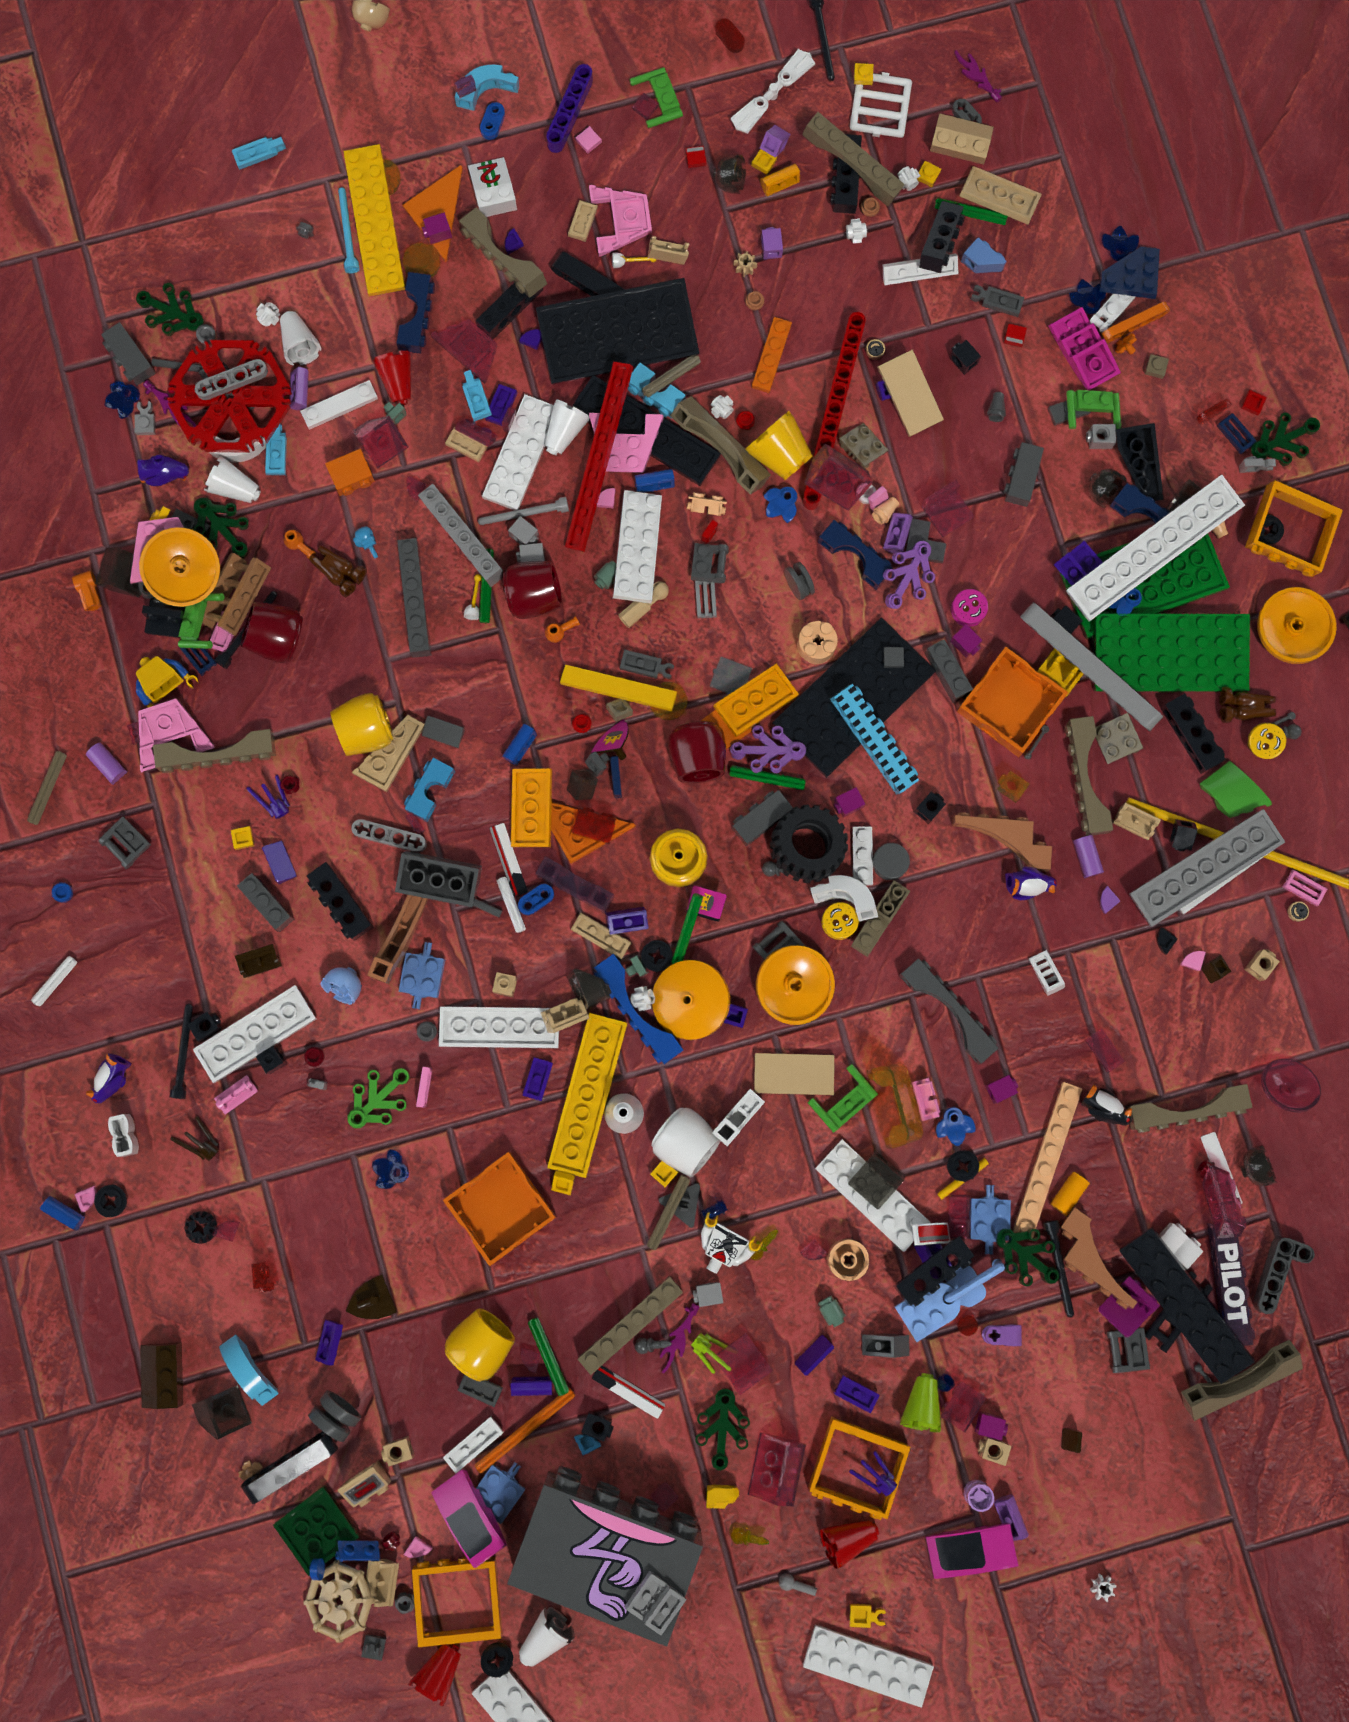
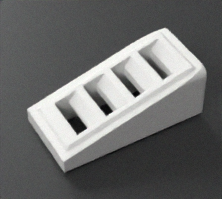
[1029,950,1065,996]

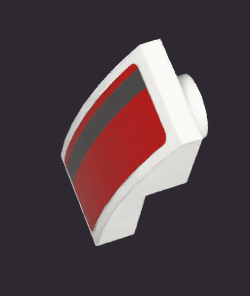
[912,1223,950,1245]

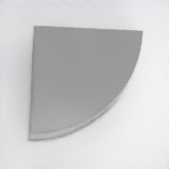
[307,1078,328,1090]

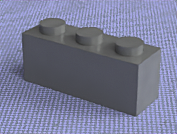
[101,322,156,386]
[1003,442,1044,507]
[925,639,973,703]
[732,790,793,847]
[237,873,295,932]

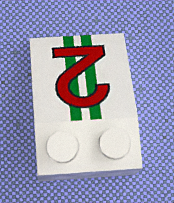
[468,157,517,217]

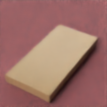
[960,166,1042,225]
[877,350,944,437]
[754,1053,834,1095]

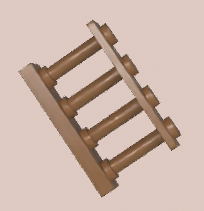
[202,553,271,636]

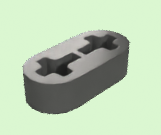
[952,99,982,124]

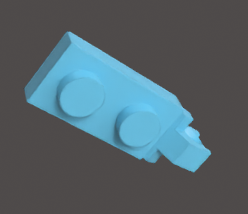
[232,137,286,170]
[462,370,492,422]
[265,423,287,475]

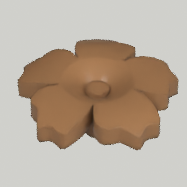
[238,1460,263,1480]

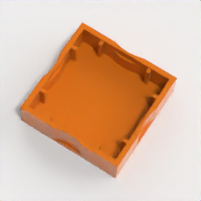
[957,647,1069,758]
[443,1152,556,1266]

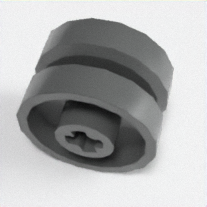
[308,1390,362,1442]

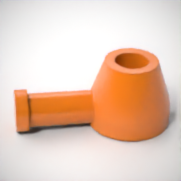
[283,530,316,559]
[545,616,580,643]

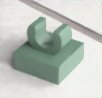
[384,402,407,428]
[625,955,649,977]

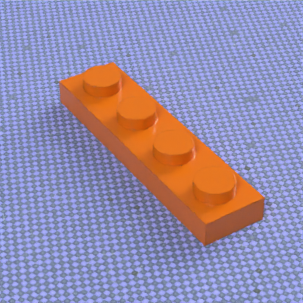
[752,317,792,393]

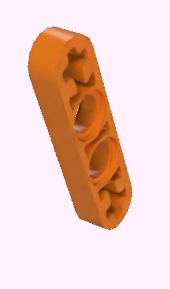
[1101,302,1170,343]

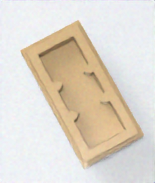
[568,200,598,242]
[445,427,488,462]

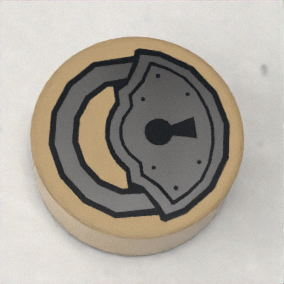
[866,339,885,360]
[1287,901,1309,922]

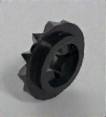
[1258,515,1284,545]
[641,940,673,972]
[947,1150,980,1182]
[94,1185,128,1218]
[184,1211,217,1244]
[481,1642,514,1678]

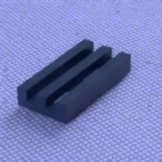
[1217,413,1257,454]
[179,640,217,676]
[610,756,622,799]

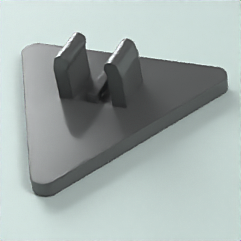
[659,1184,700,1228]

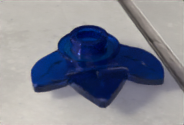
[1102,226,1139,261]
[1069,279,1106,314]
[104,381,140,419]
[372,1149,409,1189]

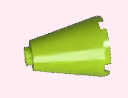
[900,1373,941,1433]

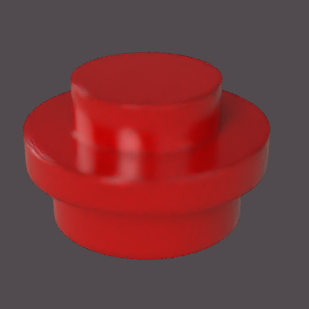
[736,411,755,430]
[572,714,592,733]

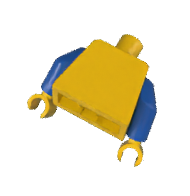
[136,656,199,708]

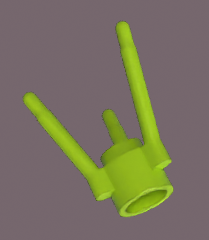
[691,1333,738,1374]

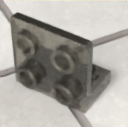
[848,1150,905,1209]

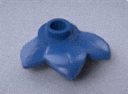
[764,487,798,523]
[1109,588,1142,615]
[936,1107,976,1146]

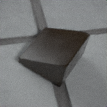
[1201,955,1231,983]
[1061,1428,1082,1453]

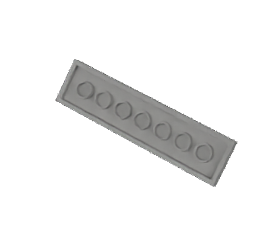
[1129,809,1285,927]

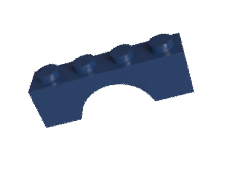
[396,272,435,354]
[1110,483,1171,524]
[818,520,893,590]

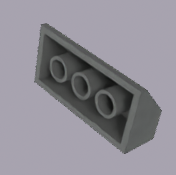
[395,851,482,907]

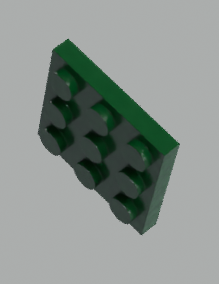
[273,1485,360,1576]

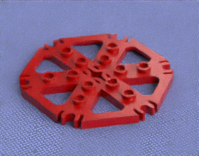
[167,340,292,453]

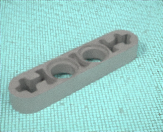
[195,359,268,400]
[351,819,427,853]

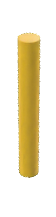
[937,1158,989,1200]

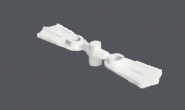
[731,49,815,134]

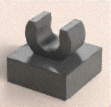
[585,751,610,777]
[361,1634,387,1661]

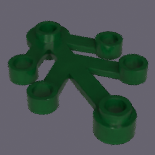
[136,283,204,336]
[1251,412,1320,466]
[194,498,249,558]
[996,1228,1059,1286]
[695,1389,750,1471]

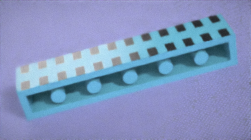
[830,684,919,794]

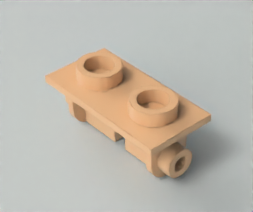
[687,492,727,516]

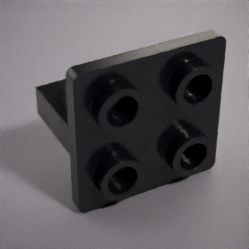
[142,597,186,638]

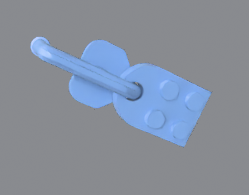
[895,1259,1005,1342]

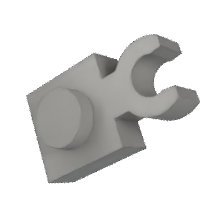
[135,401,156,435]
[1239,456,1276,473]

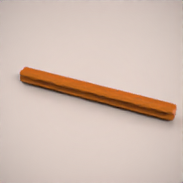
[475,1388,575,1473]

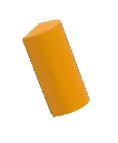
[760,164,800,197]
[1050,1172,1090,1216]

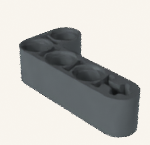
[1253,1237,1315,1314]

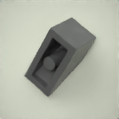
[862,1334,910,1358]

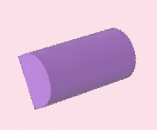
[289,367,309,410]
[883,513,913,554]
[86,743,127,785]
[1073,835,1104,878]
[994,1494,1029,1541]

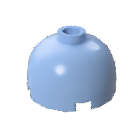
[320,967,362,1005]

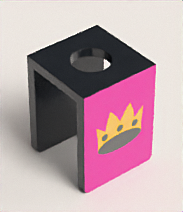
[686,885,726,922]

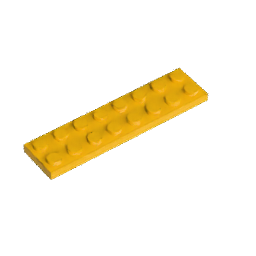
[343,144,406,296]
[547,1013,628,1178]

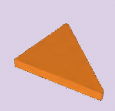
[403,165,463,262]
[551,802,636,864]

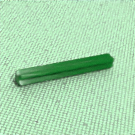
[934,198,1008,225]
[479,548,494,624]
[729,765,806,790]
[672,893,703,964]
[528,1318,569,1396]

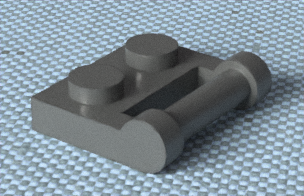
[691,543,729,583]
[98,816,151,869]
[752,920,805,960]
[1107,1327,1150,1373]

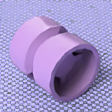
[963,1480,994,1512]

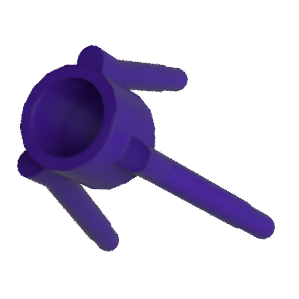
[246,775,290,819]
[849,1451,897,1496]

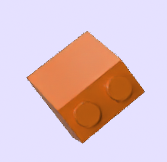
[325,448,375,496]

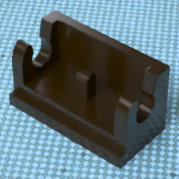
[235,944,282,978]

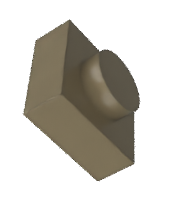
[1145,354,1169,379]
[606,699,633,722]

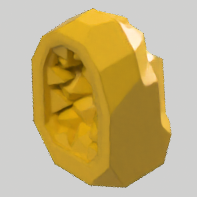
[706,1485,739,1509]

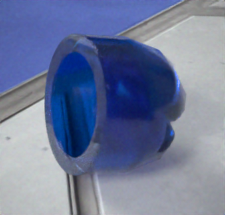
[937,1373,955,1392]

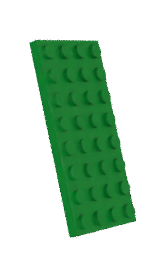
[1059,533,1230,639]
[1094,614,1250,692]

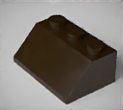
[140,1342,183,1409]

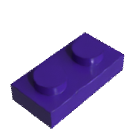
[485,384,517,426]
[522,1057,553,1101]
[315,1320,343,1366]
[834,1375,880,1413]

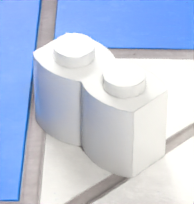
[108,1114,139,1157]
[1159,1223,1203,1269]

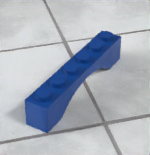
[594,954,683,1065]

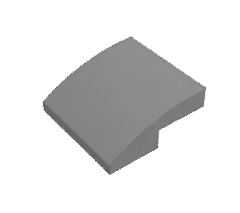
[624,1571,687,1635]

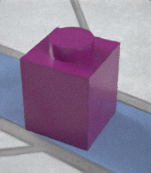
[421,212,452,244]
[950,624,983,658]
[833,787,865,818]
[985,1075,1018,1104]
[975,1411,1008,1441]

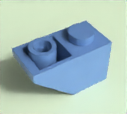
[961,238,1007,273]

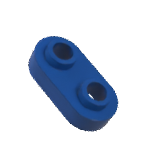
[480,102,505,140]
[518,884,554,916]

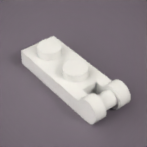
[1090,294,1136,333]

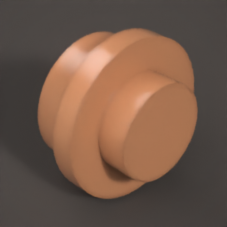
[861,198,880,217]
[745,291,764,310]

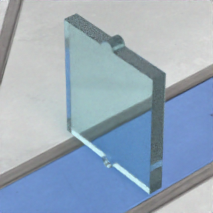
[710,657,752,694]

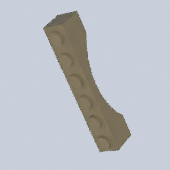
[802,112,905,207]
[459,207,547,298]
[670,396,771,495]
[1065,716,1113,836]
[153,729,276,773]
[1126,1084,1253,1133]
[577,1275,683,1375]
[1181,1340,1303,1421]

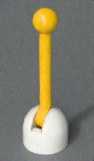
[612,252,657,268]
[464,574,482,620]

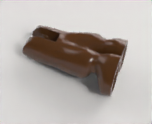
[309,545,367,598]
[1219,687,1276,723]

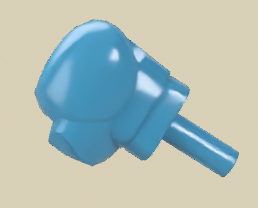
[353,526,378,559]

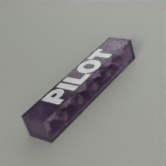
[1207,1221,1255,1346]

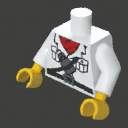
[701,1212,763,1274]

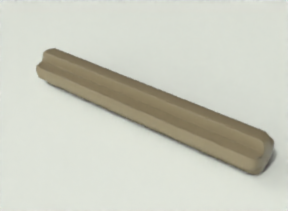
[642,355,701,397]
[27,751,67,825]
[647,1175,690,1250]

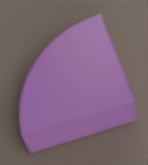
[1100,886,1120,914]

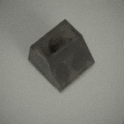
[95,547,141,598]

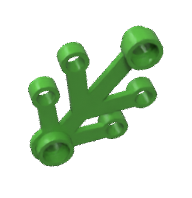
[347,1068,410,1128]

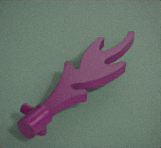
[954,50,1002,103]
[143,380,196,427]
[660,1303,699,1373]

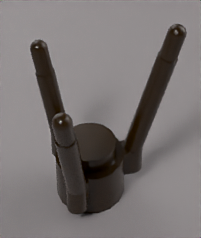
[170,1116,220,1161]

